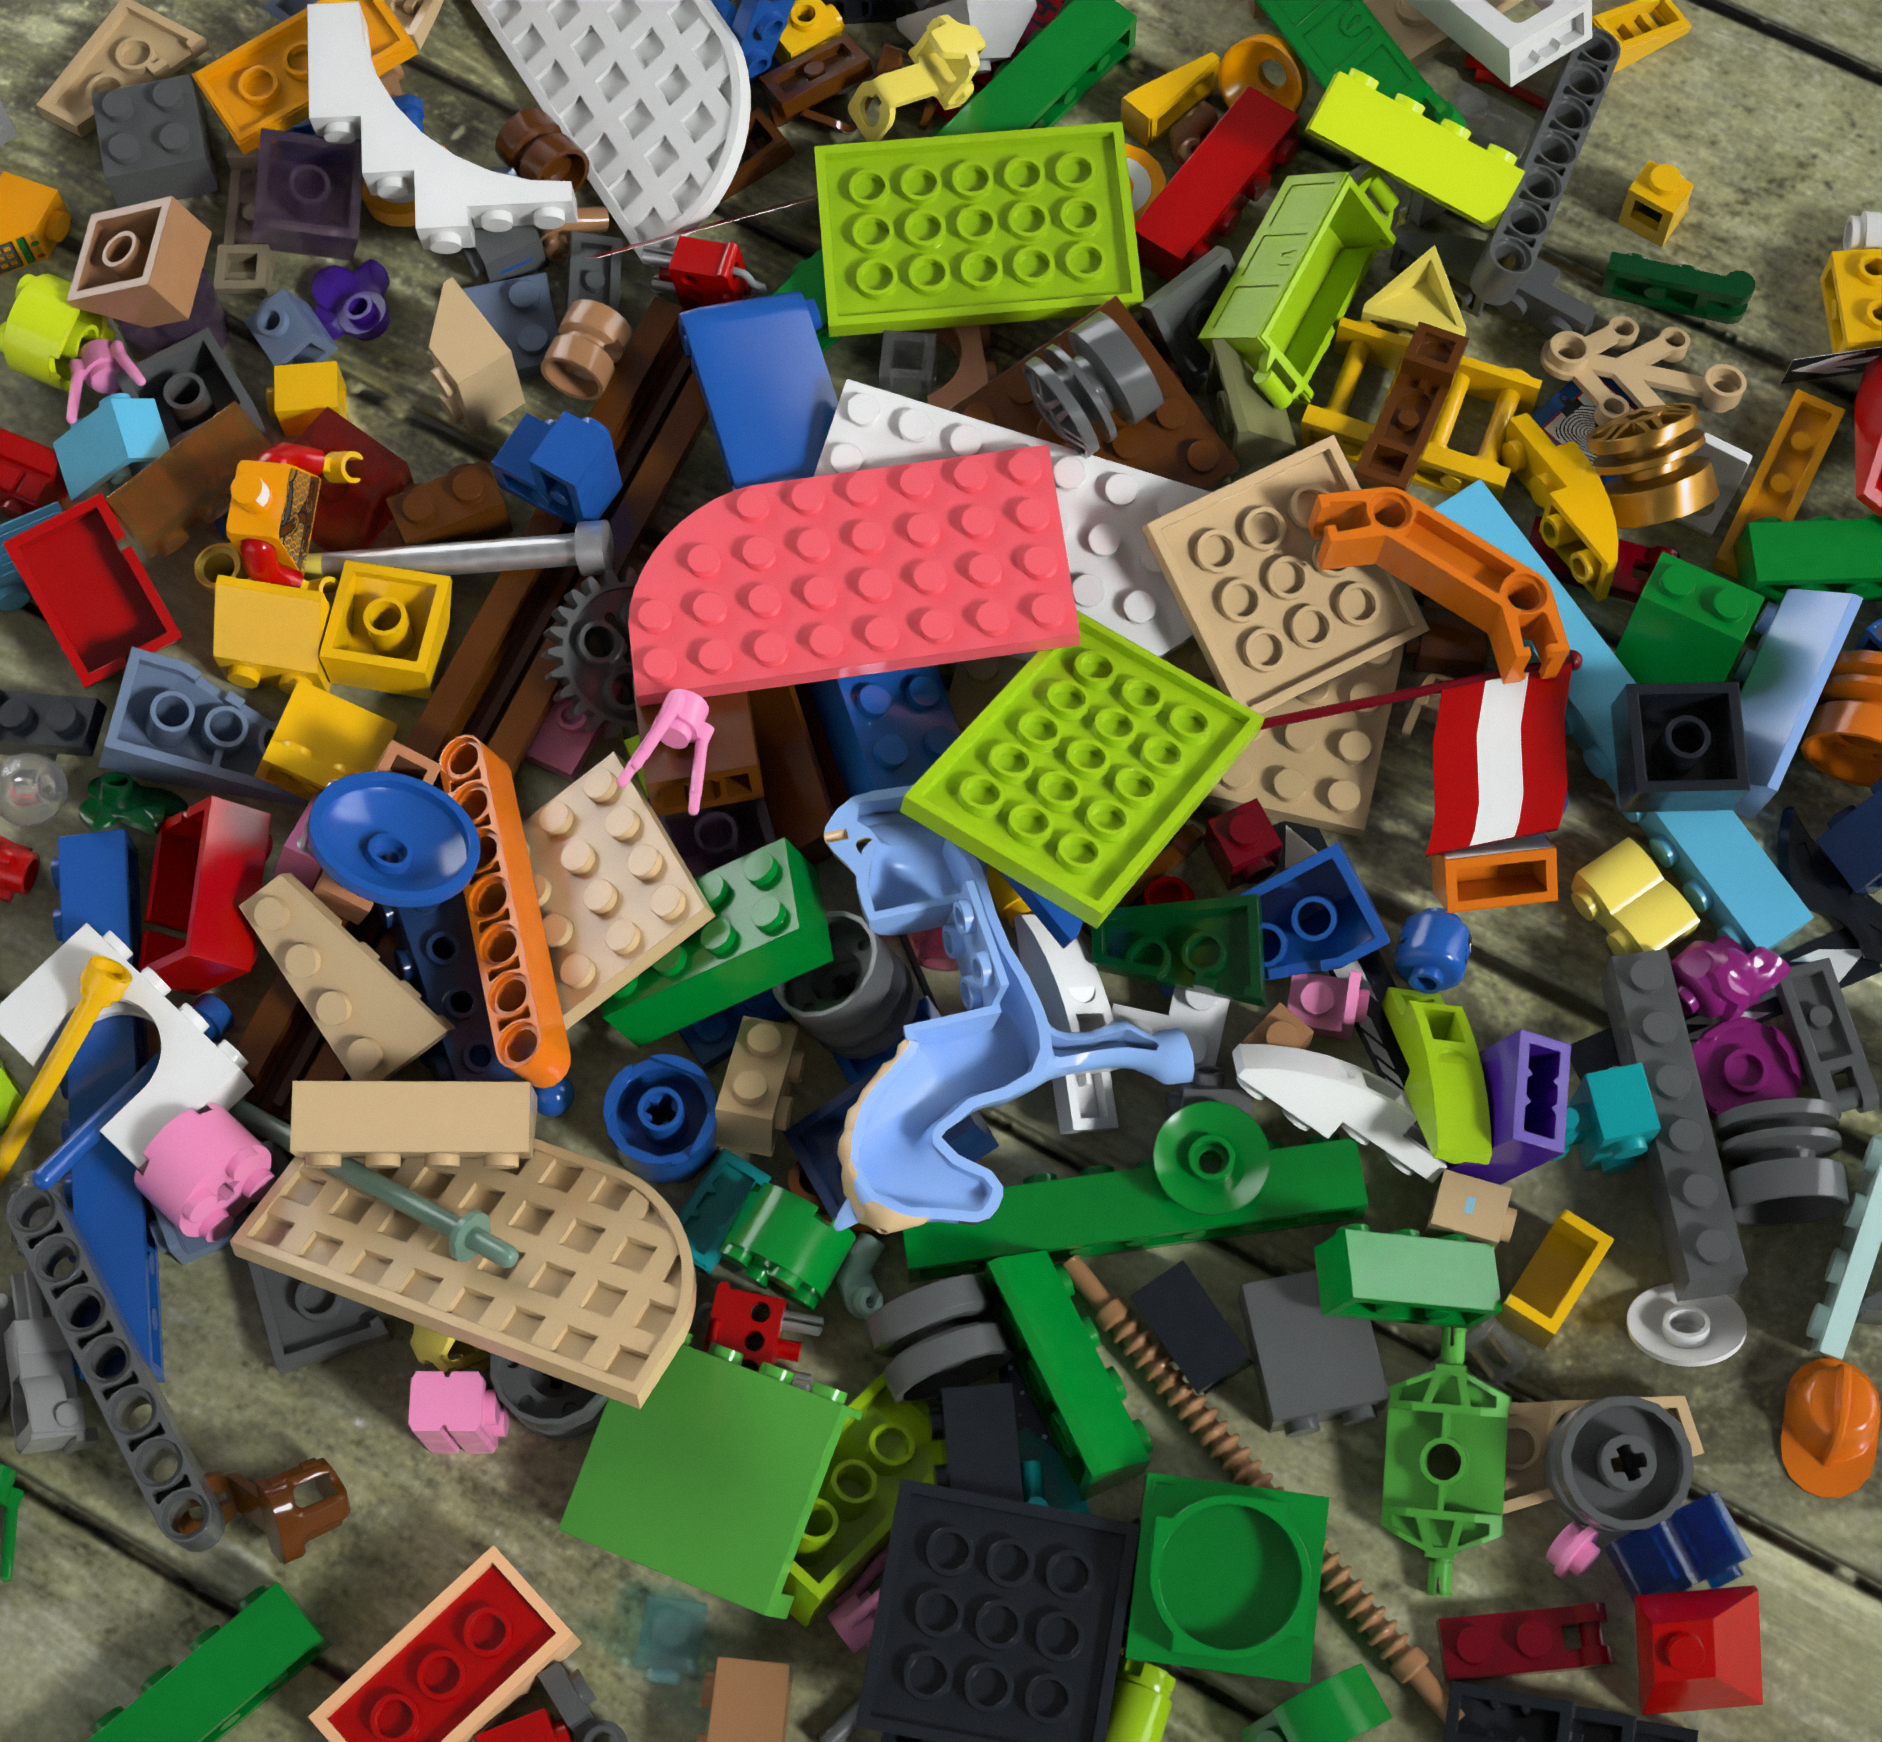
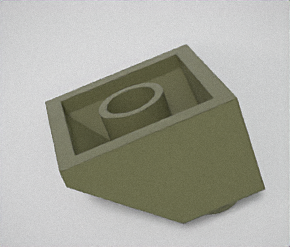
[1206,338,1302,483]

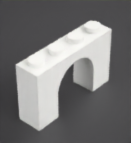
[0,923,254,1174]

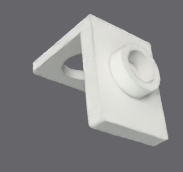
[1674,432,1753,537]

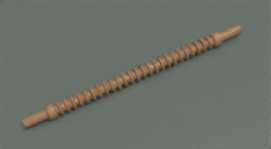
[1063,1255,1465,1725]

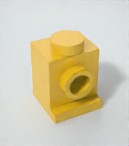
[1618,160,1694,247]

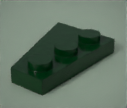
[1091,894,1266,1007]

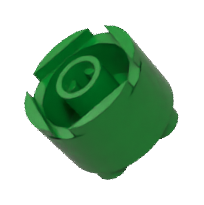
[718,1182,856,1311]

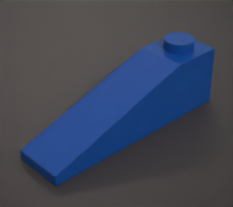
[1159,840,1391,997]

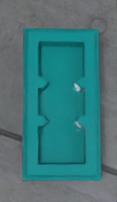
[677,1148,773,1276]

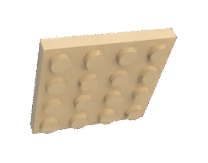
[1141,435,1430,714]
[463,752,716,1030]

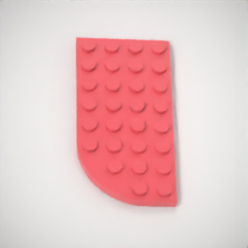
[628,444,1080,706]

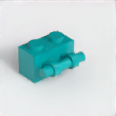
[1550,1063,1661,1175]

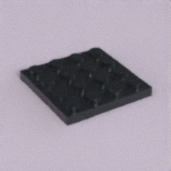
[855,1478,1140,1742]

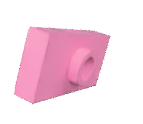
[525,681,624,782]

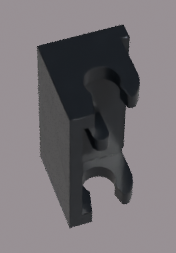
[1130,1260,1253,1395]

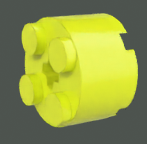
[0,274,116,393]

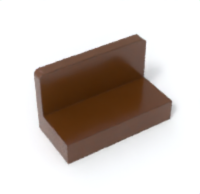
[759,33,874,127]

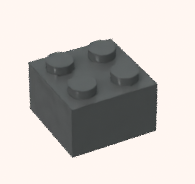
[91,74,220,208]
[114,327,268,485]

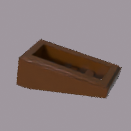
[718,105,796,205]

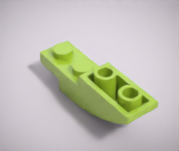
[1382,987,1492,1165]

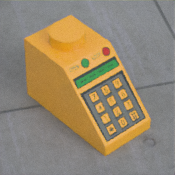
[0,171,71,276]

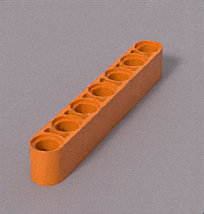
[439,735,571,1089]

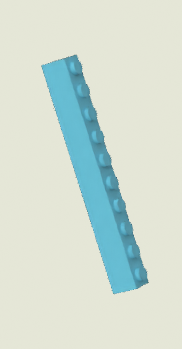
[1433,479,1814,954]

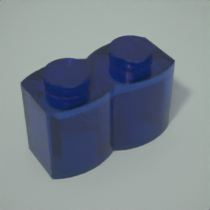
[1605,1490,1753,1604]

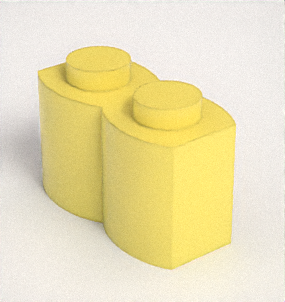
[1571,837,1700,956]

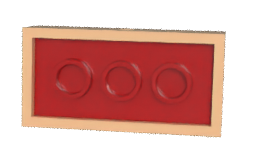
[308,1545,582,1742]

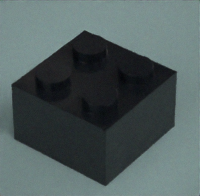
[1610,682,1750,813]

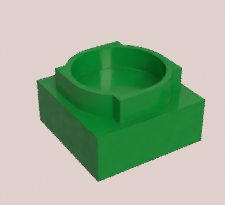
[1122,1472,1330,1684]

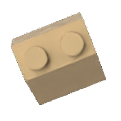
[429,277,526,436]

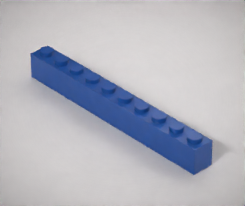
[51,829,165,1386]

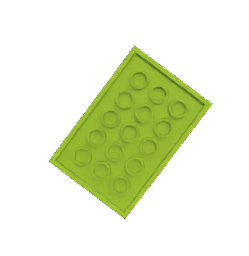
[814,121,1144,337]
[900,610,1265,929]

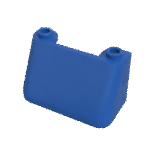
[678,291,838,491]

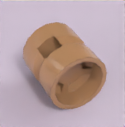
[540,299,632,400]

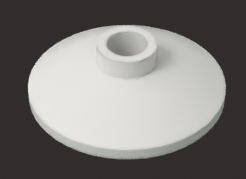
[1627,1283,1747,1367]

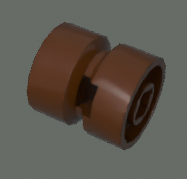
[495,108,589,194]

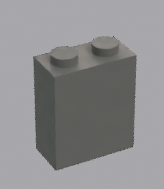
[1238,1270,1390,1438]

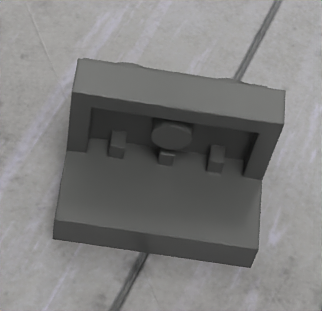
[1136,245,1237,394]

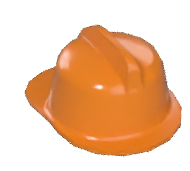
[1780,1359,1881,1498]

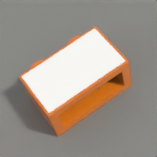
[1431,833,1558,913]

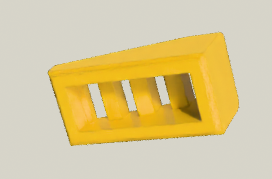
[1592,0,1692,73]
[1120,51,1220,148]

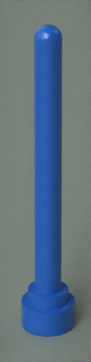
[32,994,235,1190]

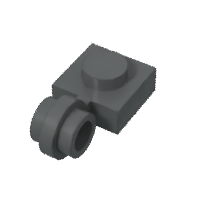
[537,1661,628,1742]

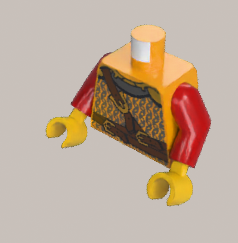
[226,442,363,608]

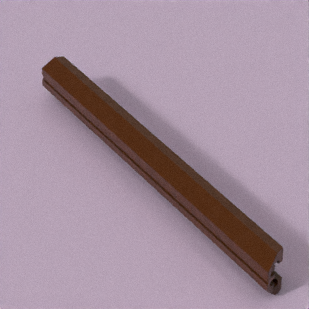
[235,296,709,1125]

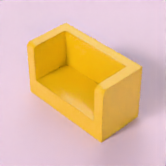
[1494,1209,1615,1350]

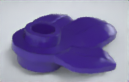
[310,259,390,341]

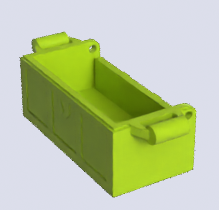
[1197,169,1399,410]

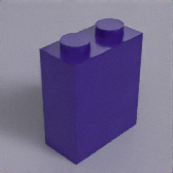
[1440,1029,1571,1185]

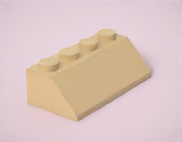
[290,1081,538,1169]

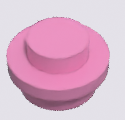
[1546,1521,1601,1579]

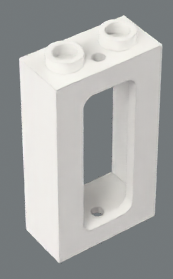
[1405,0,1592,88]

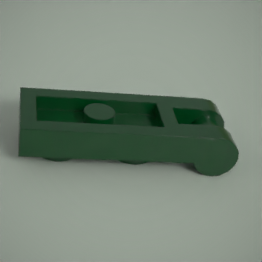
[1599,252,1755,324]

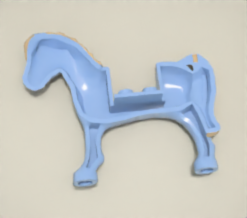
[824,785,1195,1234]

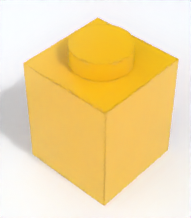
[266,361,347,437]

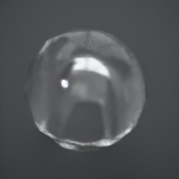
[0,752,68,828]

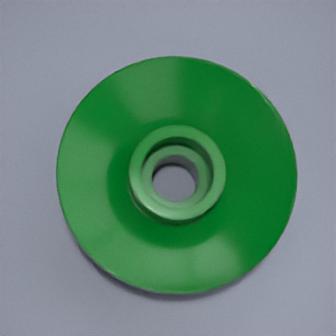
[1153,1101,1270,1216]

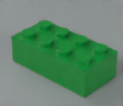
[601,837,833,1048]

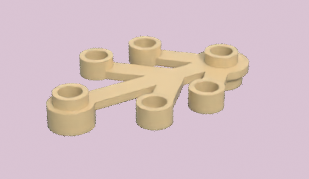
[1540,316,1747,426]

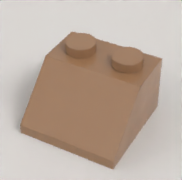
[66,196,212,328]

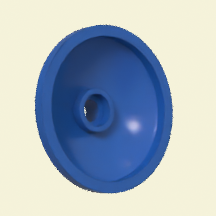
[307,771,481,908]

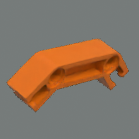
[1307,487,1570,684]

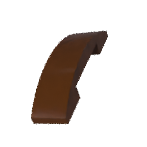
[1353,321,1469,492]

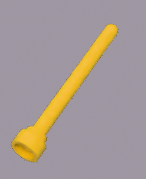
[0,956,133,1186]

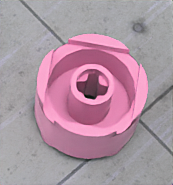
[134,1103,276,1243]

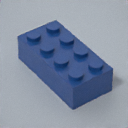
[808,665,961,847]

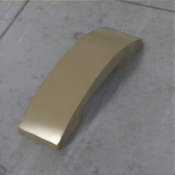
[213,133,284,294]

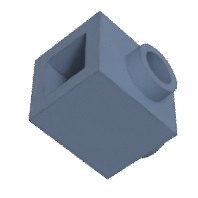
[244,288,339,366]

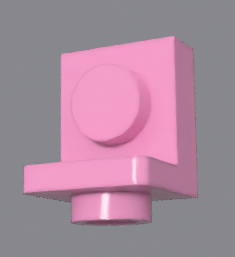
[1287,970,1370,1040]

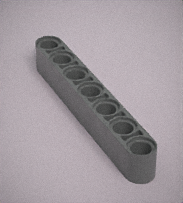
[1470,28,1621,306]
[6,1185,225,1552]

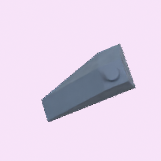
[98,647,310,807]

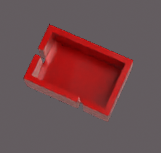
[2,492,182,690]
[137,795,273,996]

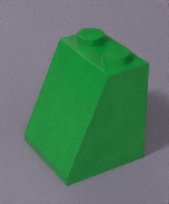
[1614,551,1765,684]

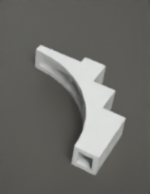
[307,2,578,254]

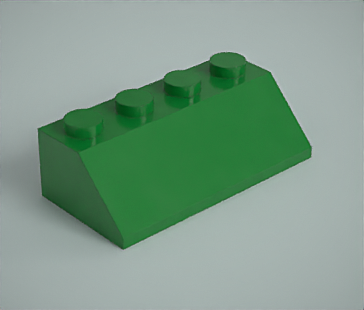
[984,1250,1153,1502]

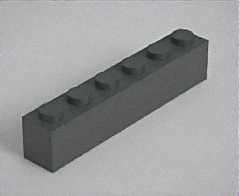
[1600,949,1748,1302]

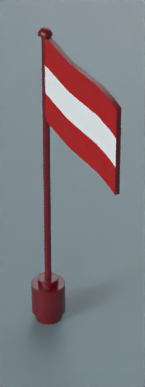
[1261,650,1583,858]

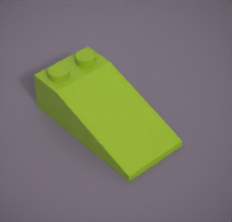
[782,1372,943,1628]

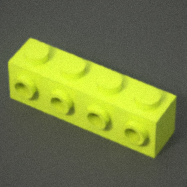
[1304,68,1525,230]

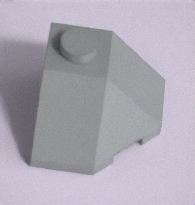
[896,0,1037,76]

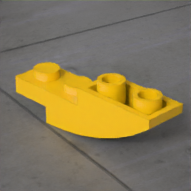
[1500,412,1618,602]

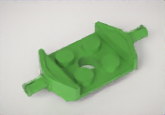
[1381,1326,1512,1597]

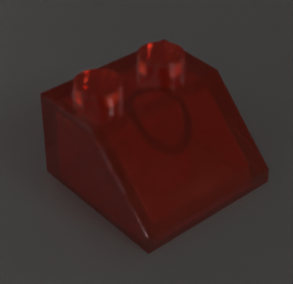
[292,406,415,552]

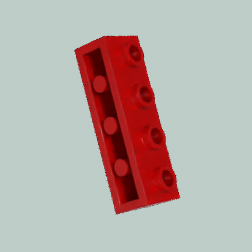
[1135,86,1300,281]

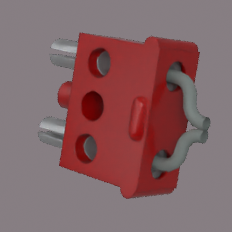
[641,236,767,311]
[688,1281,824,1391]

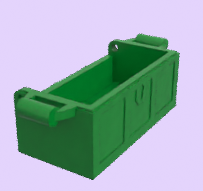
[1255,0,1466,127]

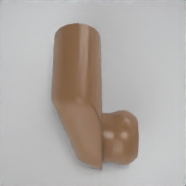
[1169,101,1218,167]
[539,206,609,262]

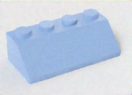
[1732,589,1863,821]

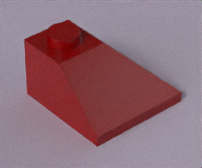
[1634,1585,1763,1715]

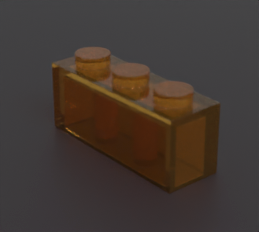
[105,401,272,559]

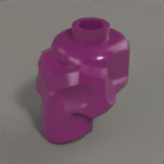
[1670,935,1791,1022]

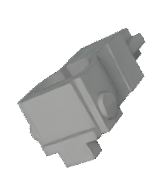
[3,1270,99,1455]

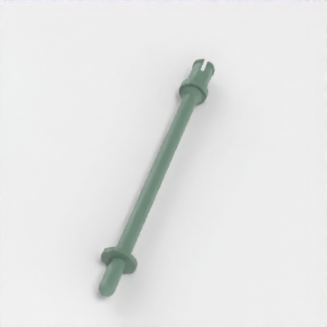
[228,1096,519,1268]

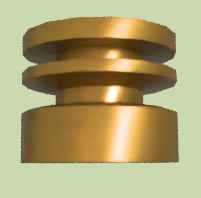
[1586,403,1720,529]

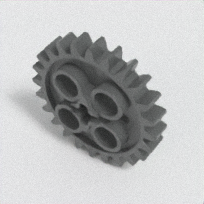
[541,567,639,742]

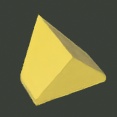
[1361,245,1467,339]

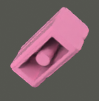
[408,1371,509,1454]

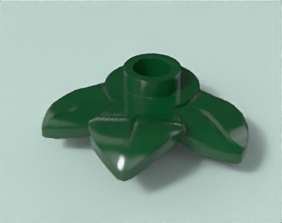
[78,772,189,836]

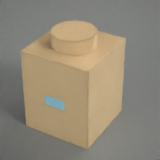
[1424,1169,1518,1250]

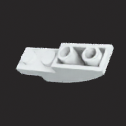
[1014,914,1120,1134]
[1232,1044,1447,1183]

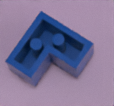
[491,411,623,529]

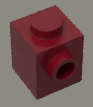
[1204,798,1283,890]

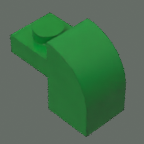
[1239,1663,1393,1742]

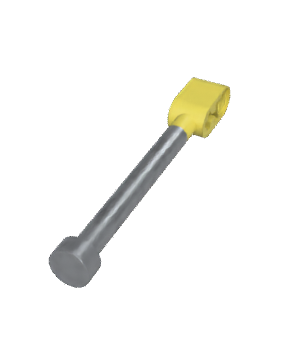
[194,520,614,598]

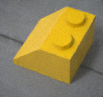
[319,560,452,700]
[213,575,331,695]

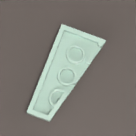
[1806,1132,1882,1360]

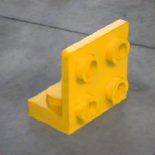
[254,681,397,801]

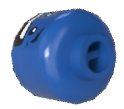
[1394,907,1472,994]

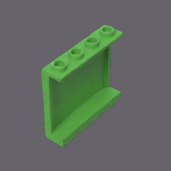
[558,1333,863,1619]

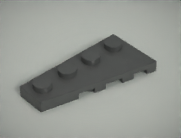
[236,1140,393,1374]

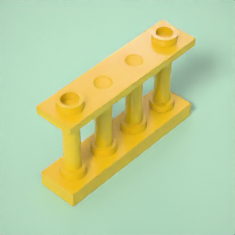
[1300,317,1543,503]

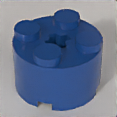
[603,1054,719,1183]

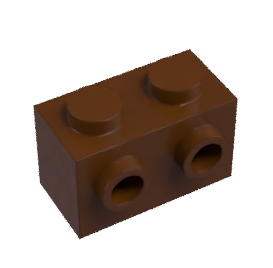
[386,459,513,546]

